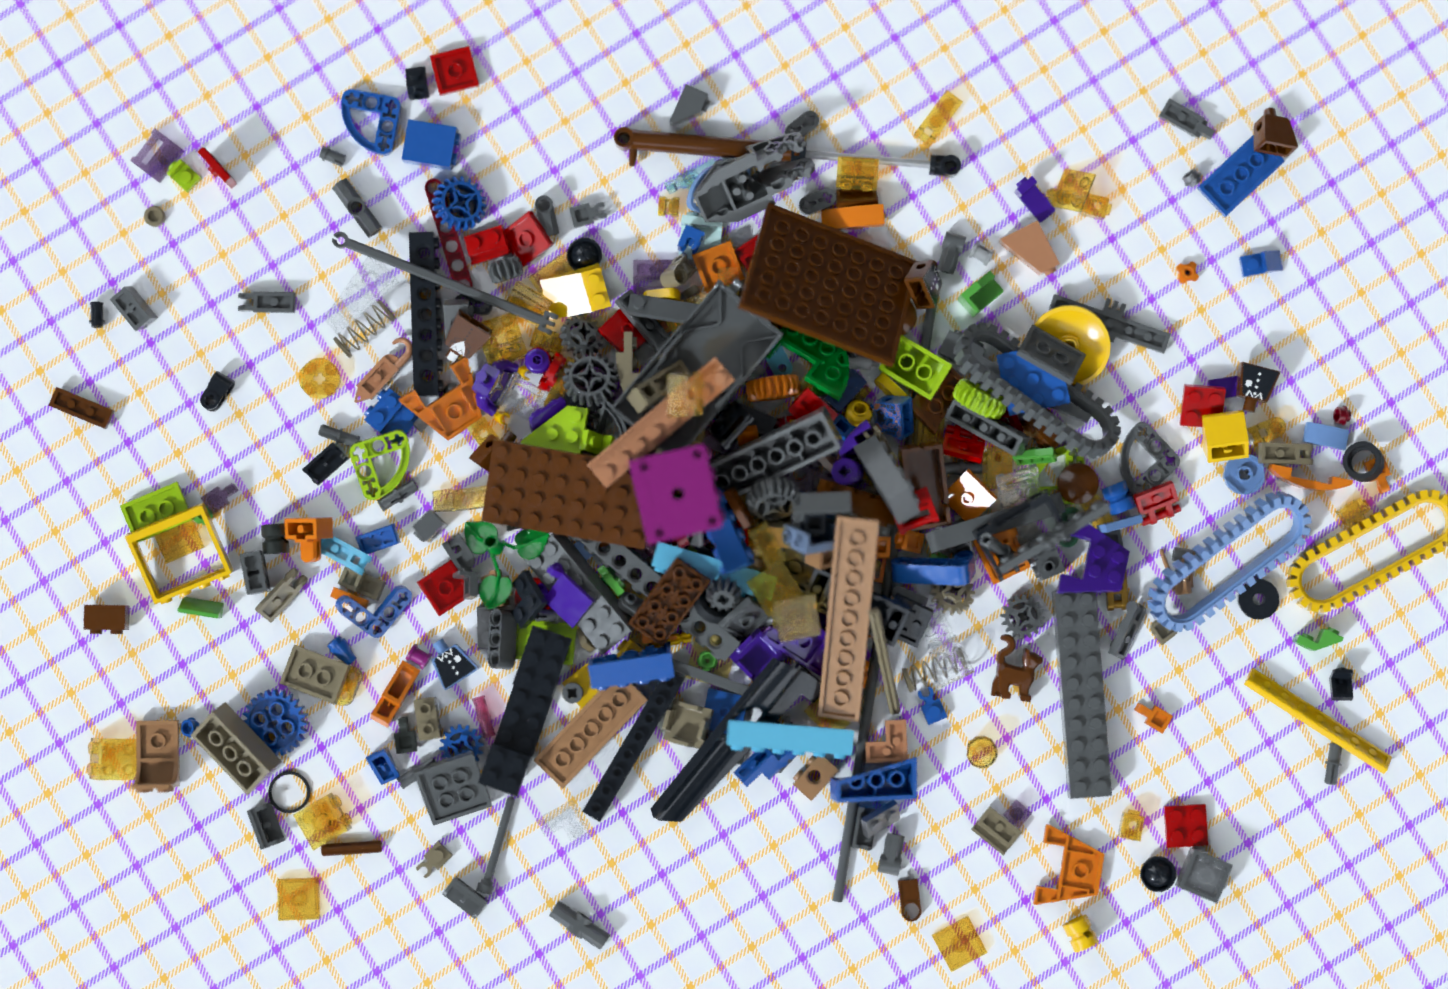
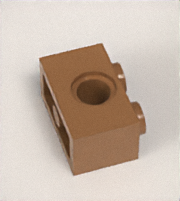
[792,755,839,801]

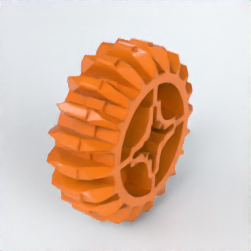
[745,374,801,402]

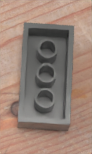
[853,435,920,524]

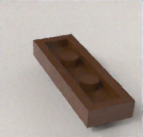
[48,387,114,430]

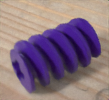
[831,458,864,485]

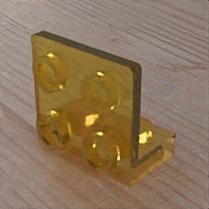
[481,313,528,364]

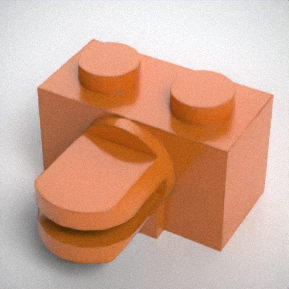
[285,517,333,563]

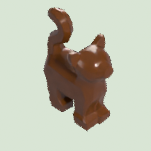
[990,634,1043,702]

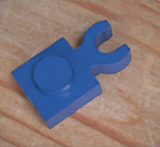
[918,686,947,725]

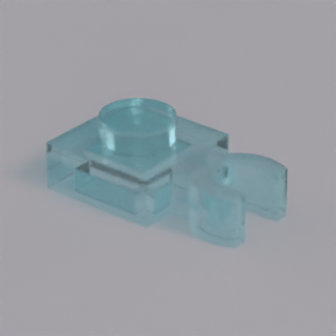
[664,168,699,194]

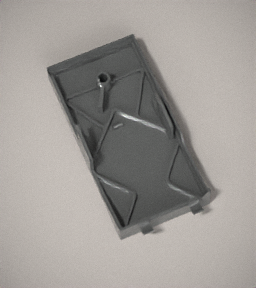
[611,278,783,452]

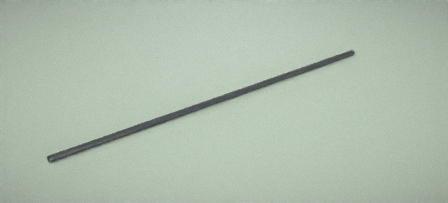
[832,301,938,902]

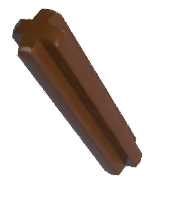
[321,840,383,856]

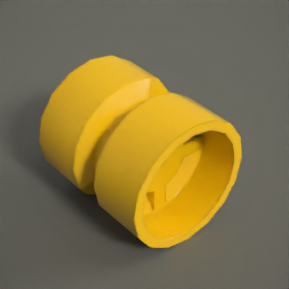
[1062,915,1099,953]

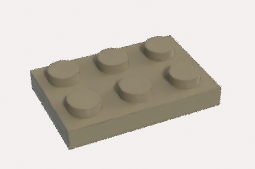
[280,645,351,705]

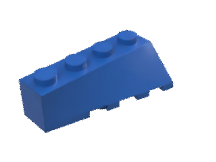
[706,487,755,575]
[588,641,675,691]
[830,757,917,803]

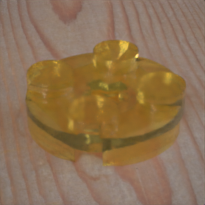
[299,358,341,400]

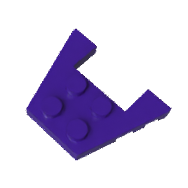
[1056,524,1130,594]

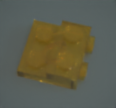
[293,793,353,851]

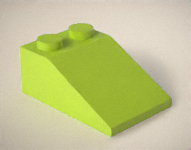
[878,335,953,400]

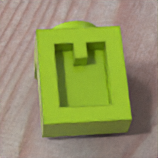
[167,159,202,193]
[579,430,615,456]

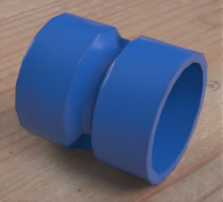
[1101,480,1136,516]

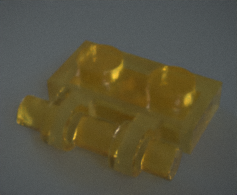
[667,372,704,417]

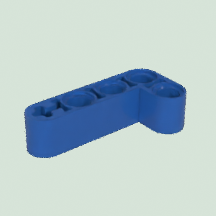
[890,550,976,585]

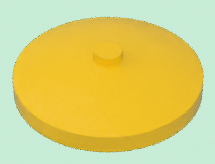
[1034,305,1111,386]

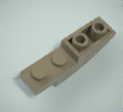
[616,332,640,392]

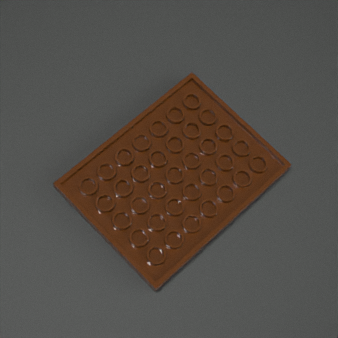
[738,203,919,367]

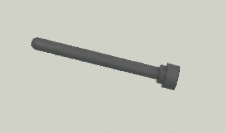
[476,796,515,895]

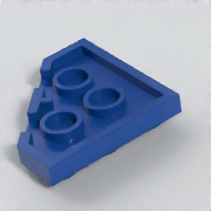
[996,351,1071,416]

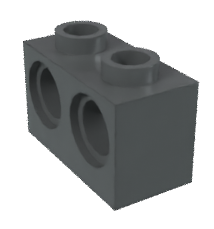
[239,550,271,595]

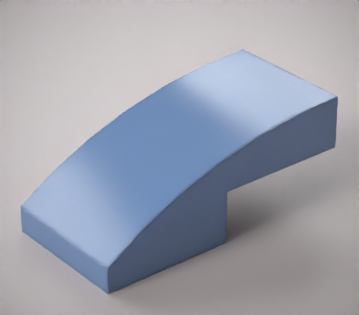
[1302,422,1349,450]

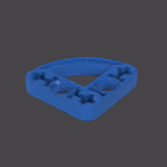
[341,89,401,156]

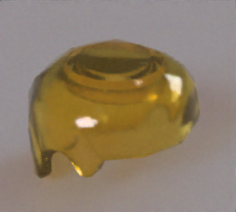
[966,736,998,769]

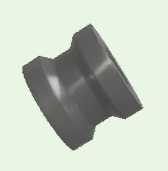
[562,682,583,703]

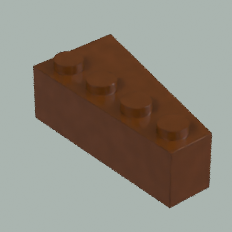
[816,478,895,527]

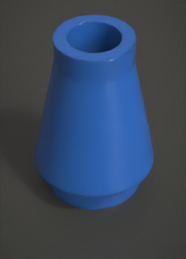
[327,635,356,665]

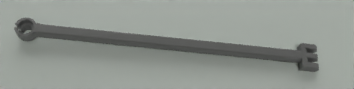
[332,232,559,335]

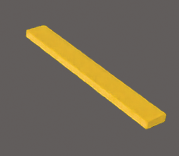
[1244,668,1392,774]

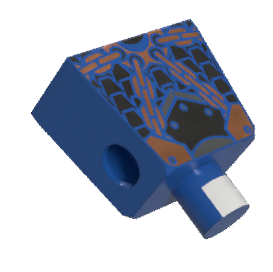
[869,395,914,440]

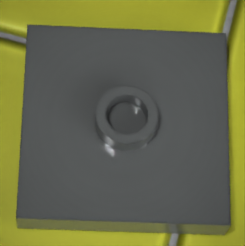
[718,597,773,640]

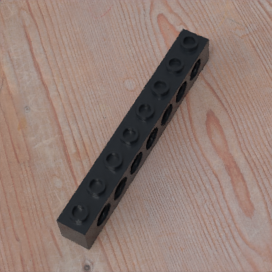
[409,232,444,398]
[582,672,685,822]

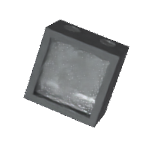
[1175,847,1233,904]

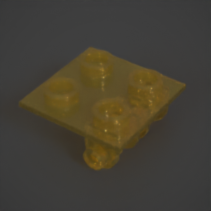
[1046,168,1096,213]

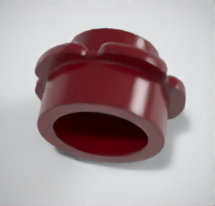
[1333,405,1351,426]

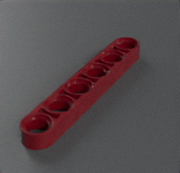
[424,178,473,294]

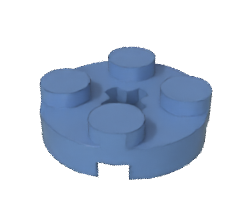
[1222,454,1265,495]

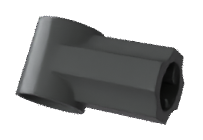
[535,195,559,236]
[937,231,966,274]
[878,832,905,876]

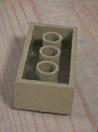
[190,702,282,795]

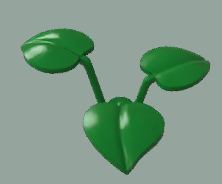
[464,522,549,609]

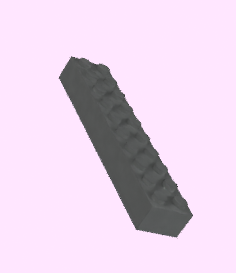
[1052,591,1112,799]

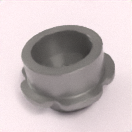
[1182,169,1201,187]

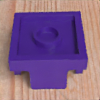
[729,628,786,681]

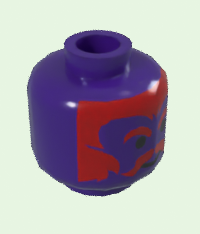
[524,347,552,375]

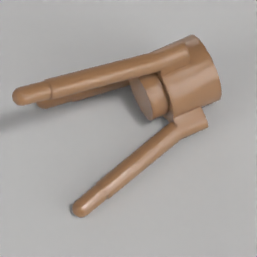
[1159,549,1195,595]

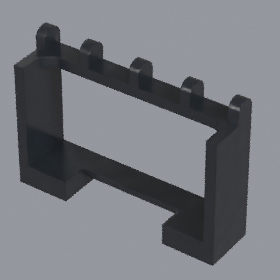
[972,490,1072,582]

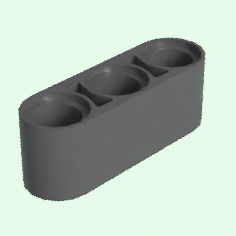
[487,608,517,670]

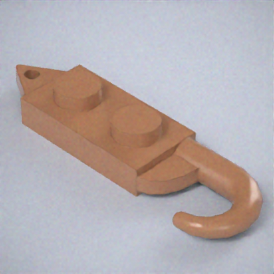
[354,337,412,403]

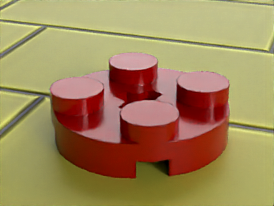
[537,351,567,392]

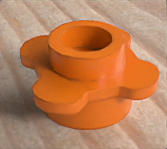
[1176,262,1199,284]

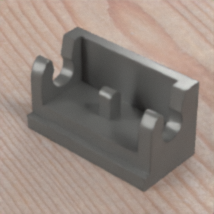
[110,286,158,331]
[247,802,285,850]
[851,806,876,851]
[442,876,489,919]

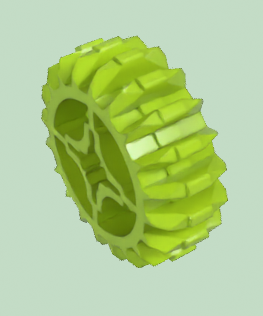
[953,378,1007,420]

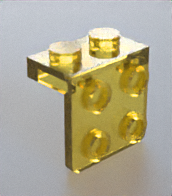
[87,738,137,780]

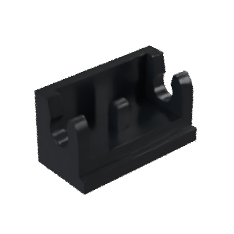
[302,442,349,486]

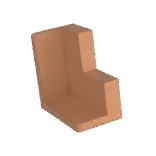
[865,719,908,763]

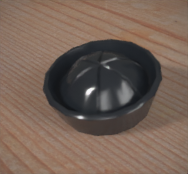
[567,237,602,270]
[1140,856,1176,892]

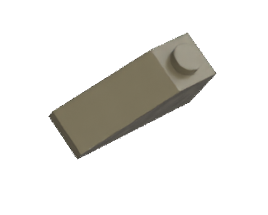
[627,359,693,414]

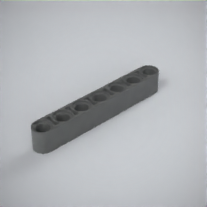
[925,492,1066,553]

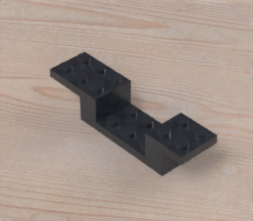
[769,548,935,648]
[478,625,572,797]

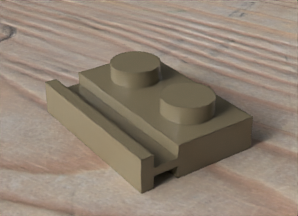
[971,806,1022,856]

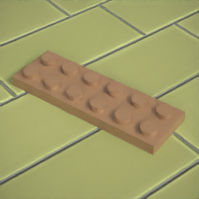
[533,683,648,789]

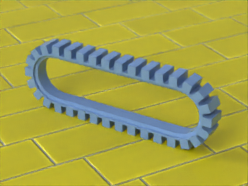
[1147,491,1312,632]

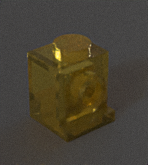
[1079,192,1112,220]
[467,416,499,446]
[1335,497,1370,528]
[1118,809,1145,842]

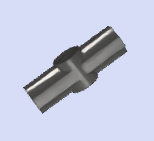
[332,178,383,238]
[549,901,610,950]

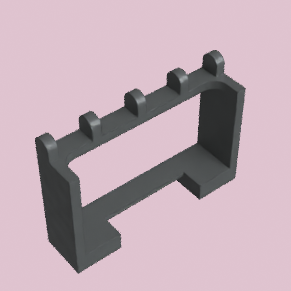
[791,492,851,531]

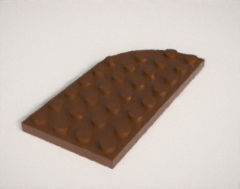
[481,439,646,549]

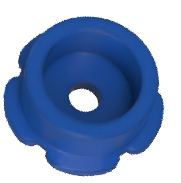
[181,717,200,738]

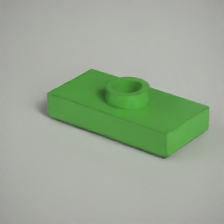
[1012,447,1057,466]

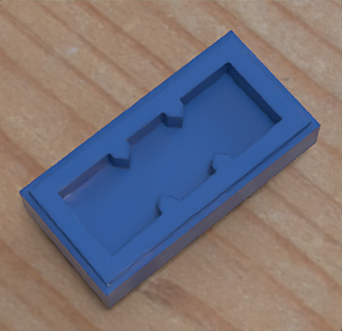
[355,523,401,554]

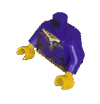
[472,359,530,425]

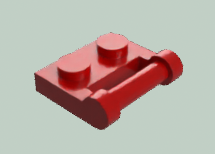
[894,486,940,536]

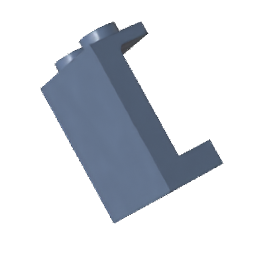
[782,517,836,555]

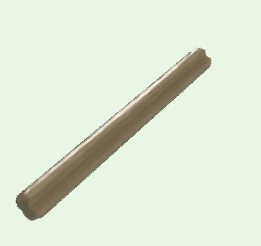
[868,608,901,715]

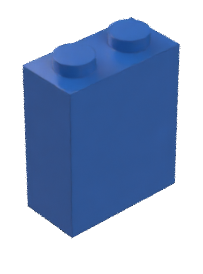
[402,119,461,171]

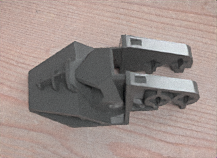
[693,132,815,222]

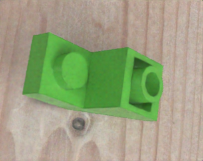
[1292,627,1344,651]

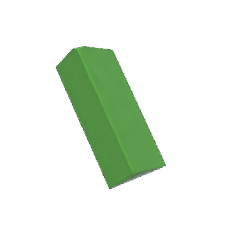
[177,597,224,619]

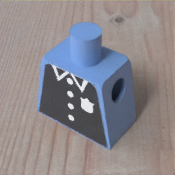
[431,638,480,690]

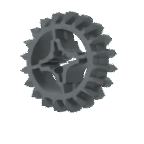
[562,352,619,407]
[745,476,801,523]

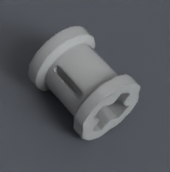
[968,241,995,266]

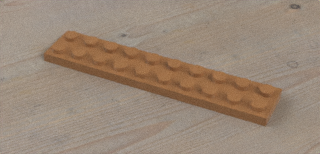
[818,514,880,722]

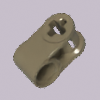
[660,253,697,288]

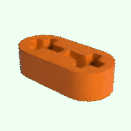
[330,587,370,609]

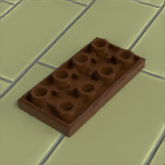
[628,556,711,647]

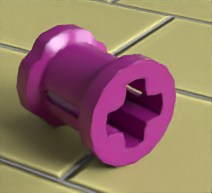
[405,644,433,670]

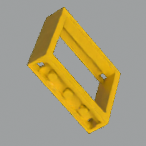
[125,502,233,605]

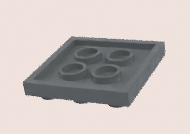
[413,750,492,826]

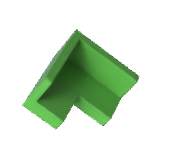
[957,271,1004,318]

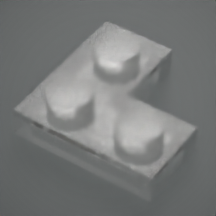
[536,799,591,846]

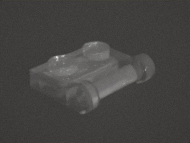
[496,372,550,422]
[996,463,1041,509]

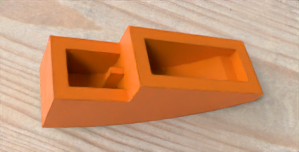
[821,204,885,230]
[370,660,421,728]

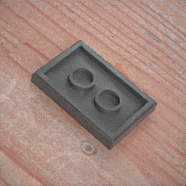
[1016,324,1086,385]

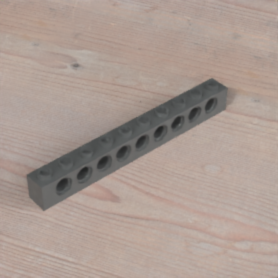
[569,536,742,662]

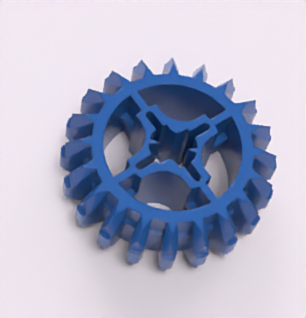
[432,176,487,231]

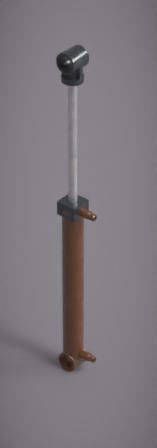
[614,127,961,180]

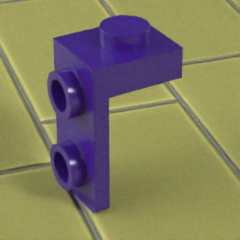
[1014,176,1055,223]

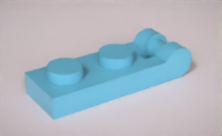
[321,536,372,576]

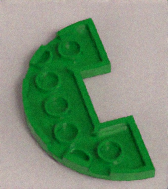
[766,326,849,401]

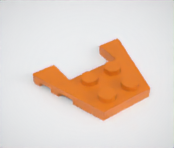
[398,356,482,441]
[1033,824,1105,905]

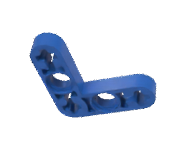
[335,585,412,638]

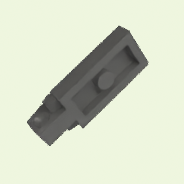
[1159,99,1215,140]

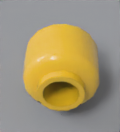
[844,400,873,428]

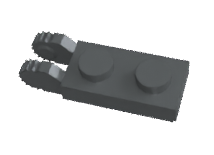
[238,291,296,313]

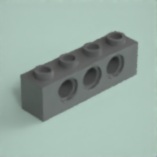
[945,399,1031,456]

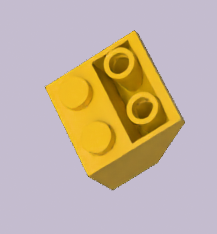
[1202,410,1249,463]

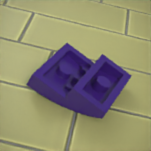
[838,420,874,459]

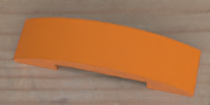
[1268,464,1353,491]

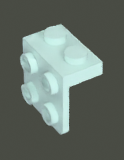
[679,212,723,260]

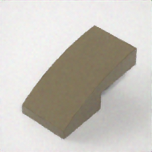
[337,567,386,601]

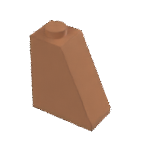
[999,220,1060,276]

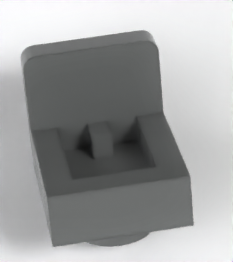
[453,568,480,600]

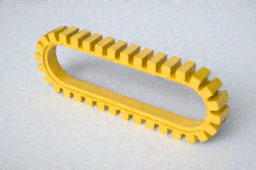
[1286,490,1448,613]

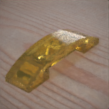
[432,485,487,512]

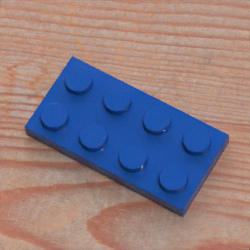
[1197,135,1285,218]

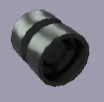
[261,523,290,554]

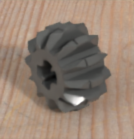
[487,256,524,283]
[706,576,741,612]

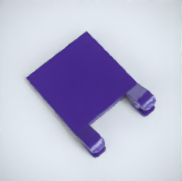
[538,562,594,628]

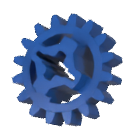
[439,724,485,762]

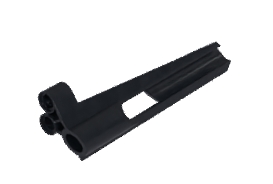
[651,657,821,822]

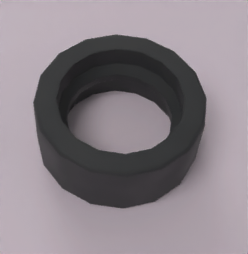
[1343,441,1384,482]

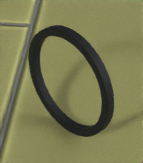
[268,771,310,813]

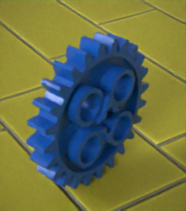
[242,689,309,756]

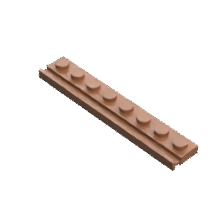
[587,357,735,488]

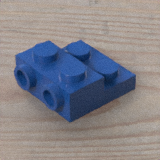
[364,388,419,444]

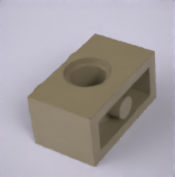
[413,697,442,741]

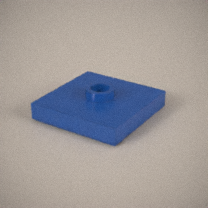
[704,688,746,735]

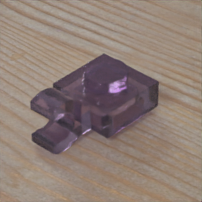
[201,483,239,515]

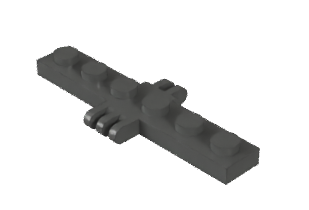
[1048,294,1171,354]
[997,500,1111,574]

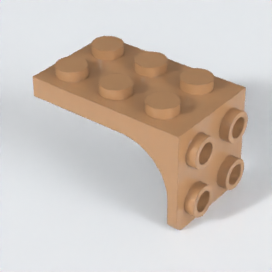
[131,720,180,793]

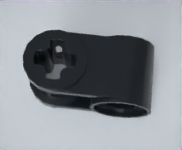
[200,371,235,412]

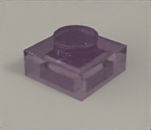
[1003,799,1032,829]

